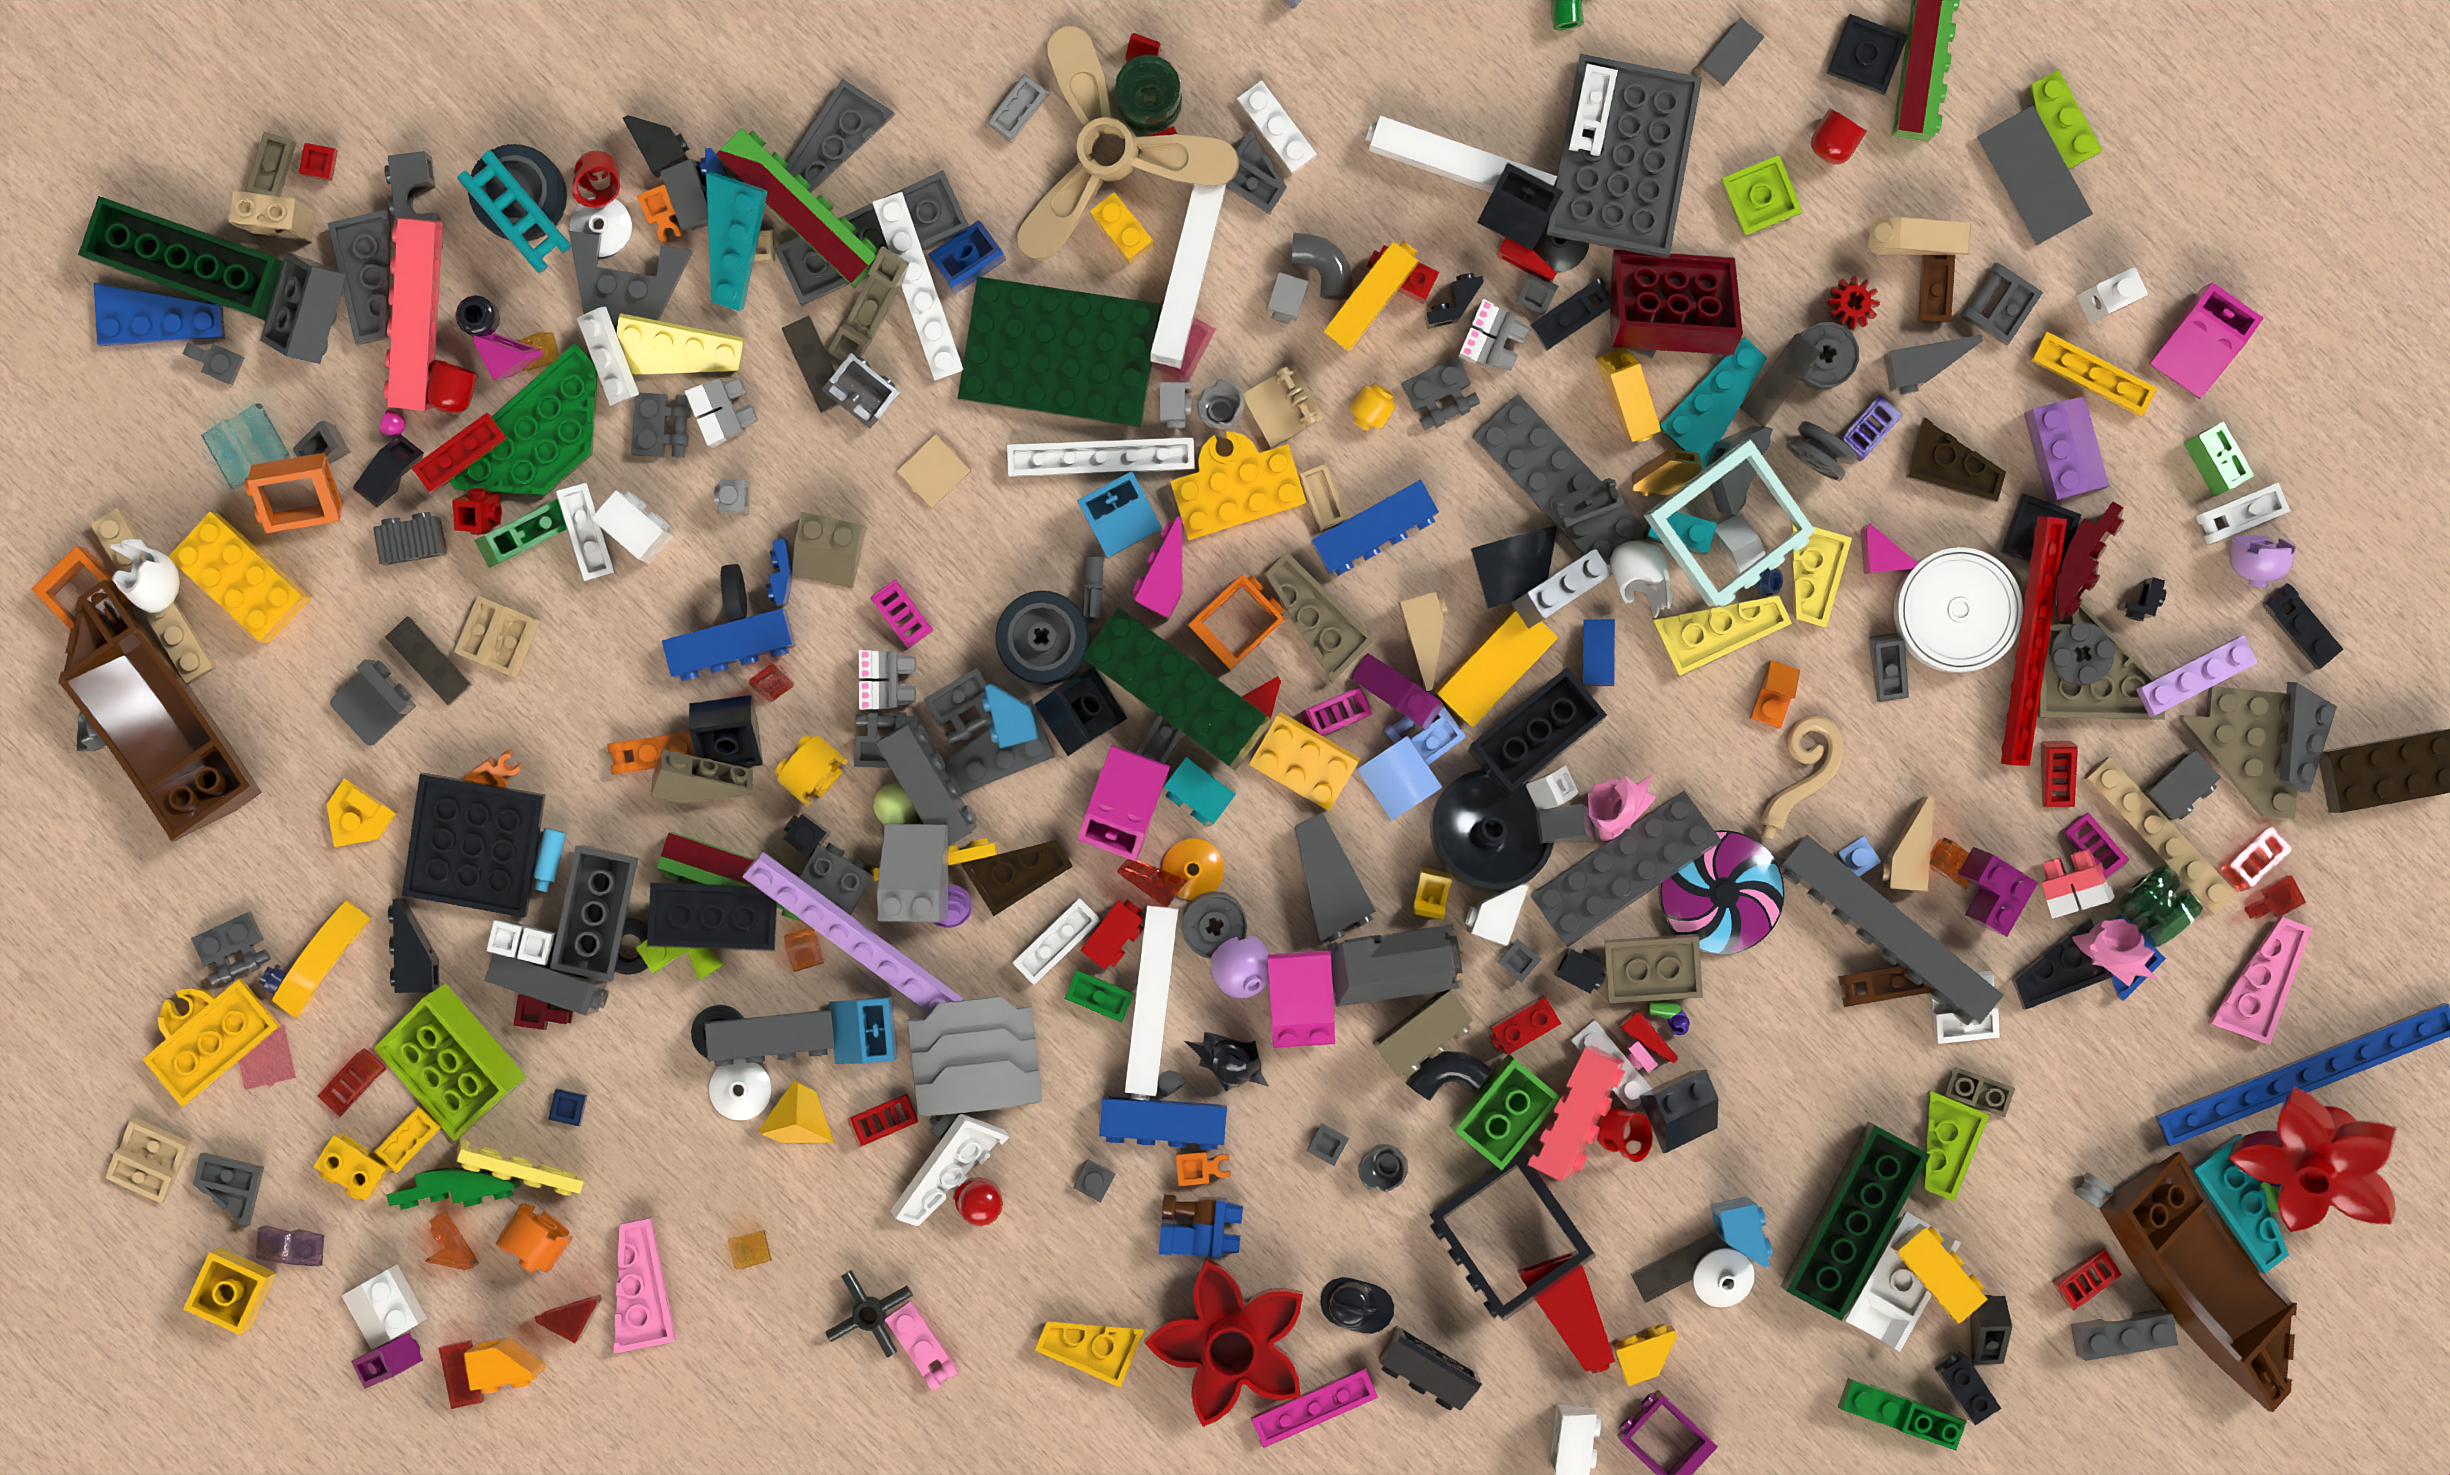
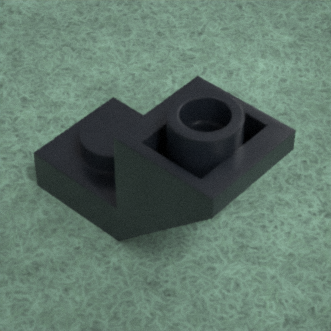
[1425,273,1484,329]
[353,434,424,508]

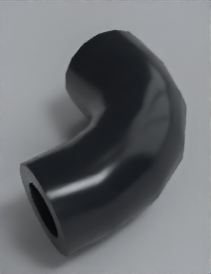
[1405,1051,1492,1101]

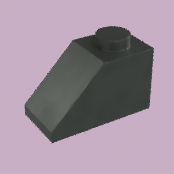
[623,115,690,178]
[1970,1295,2013,1365]

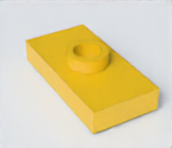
[374,1106,442,1174]

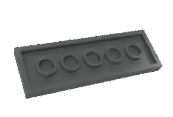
[774,170,970,306]
[1472,394,1646,565]
[1531,791,1721,948]

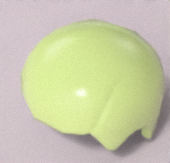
[873,781,920,826]

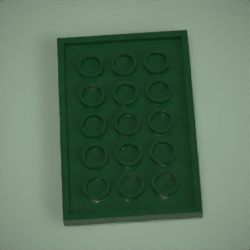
[957,277,1161,428]

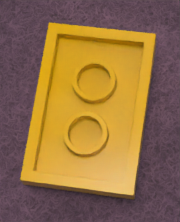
[1249,712,1361,811]

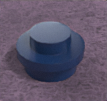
[1755,568,1783,596]
[258,964,286,994]

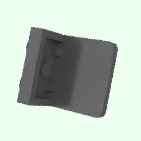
[330,659,416,746]
[800,842,874,916]

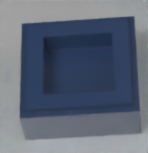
[548,1088,588,1126]

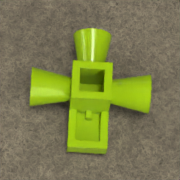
[635,902,725,982]

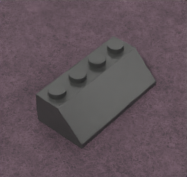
[550,845,638,981]

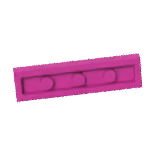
[1251,1367,1378,1448]

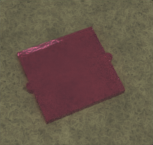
[239,1025,296,1089]

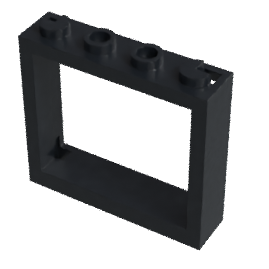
[1429,1150,1596,1321]

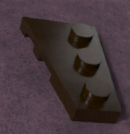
[1906,417,2006,503]
[961,840,1073,916]

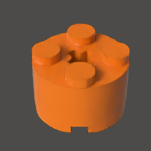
[496,1203,573,1272]

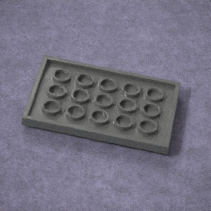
[1546,54,1702,259]

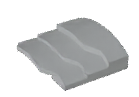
[908,996,1042,1116]

